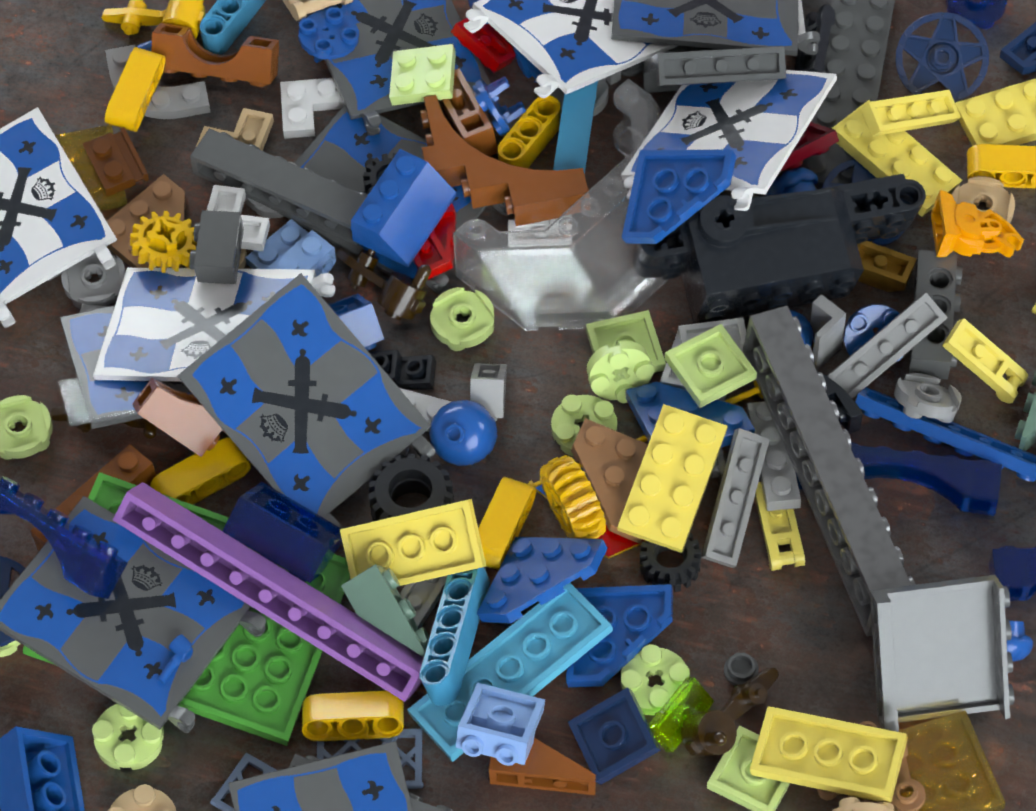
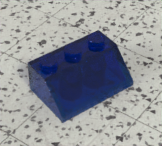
[223,482,343,583]

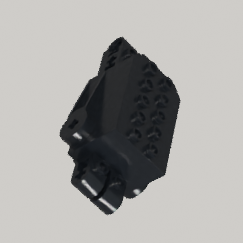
[633,173,926,324]

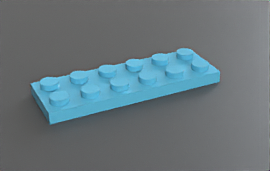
[407,583,613,762]

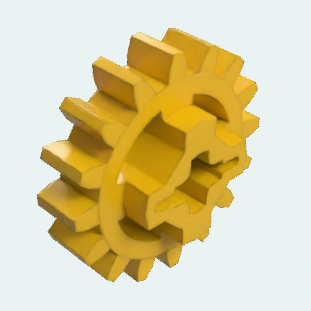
[130,211,197,273]

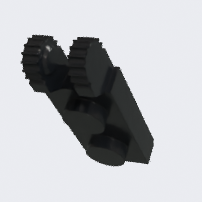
[795,4,836,73]

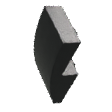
[369,350,437,390]
[816,370,863,434]

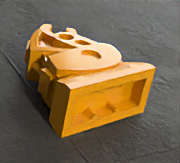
[931,190,1024,258]

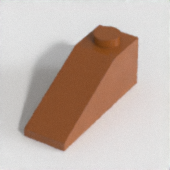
[439,68,498,156]
[489,738,596,795]

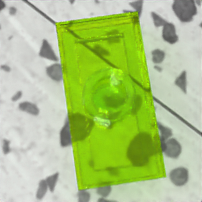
[649,677,715,753]

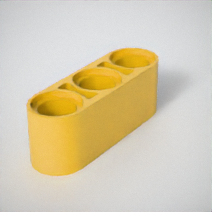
[105,47,166,132]
[498,95,560,168]
[967,144,1036,189]
[150,438,251,505]
[478,476,537,570]
[302,691,404,741]

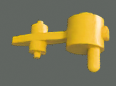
[101,0,206,39]

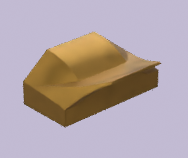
[857,241,917,292]

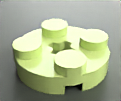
[430,287,494,351]
[587,340,655,403]
[0,395,53,460]
[551,395,617,457]
[621,644,690,716]
[92,704,164,770]

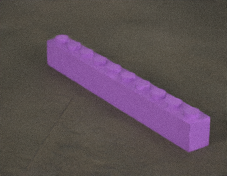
[113,482,424,702]

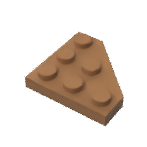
[106,174,186,268]
[571,418,648,544]

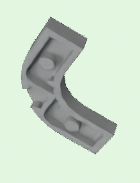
[105,45,211,119]

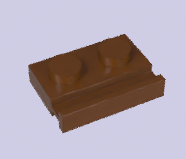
[82,127,149,197]

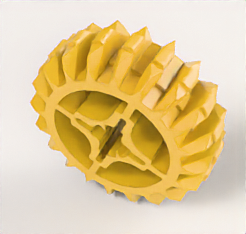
[539,455,606,539]

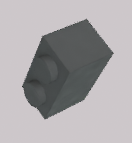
[190,210,244,284]

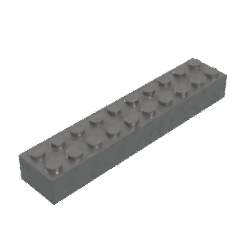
[743,306,916,637]

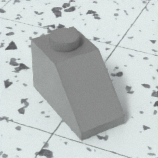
[470,363,507,422]

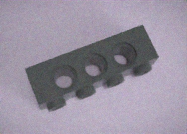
[909,250,963,380]

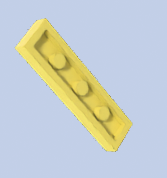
[860,90,961,136]

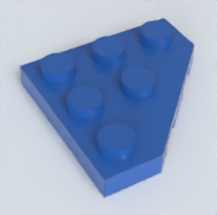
[622,149,736,244]
[626,382,755,447]
[477,537,608,623]
[566,584,673,688]

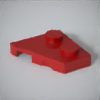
[451,18,516,73]
[413,204,456,280]

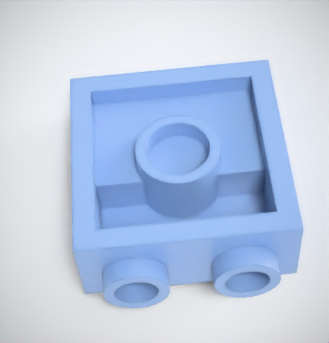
[245,219,336,277]
[456,683,545,766]

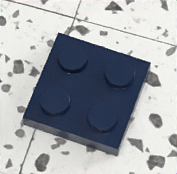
[568,687,661,785]

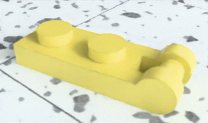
[942,318,1028,404]
[755,482,805,571]

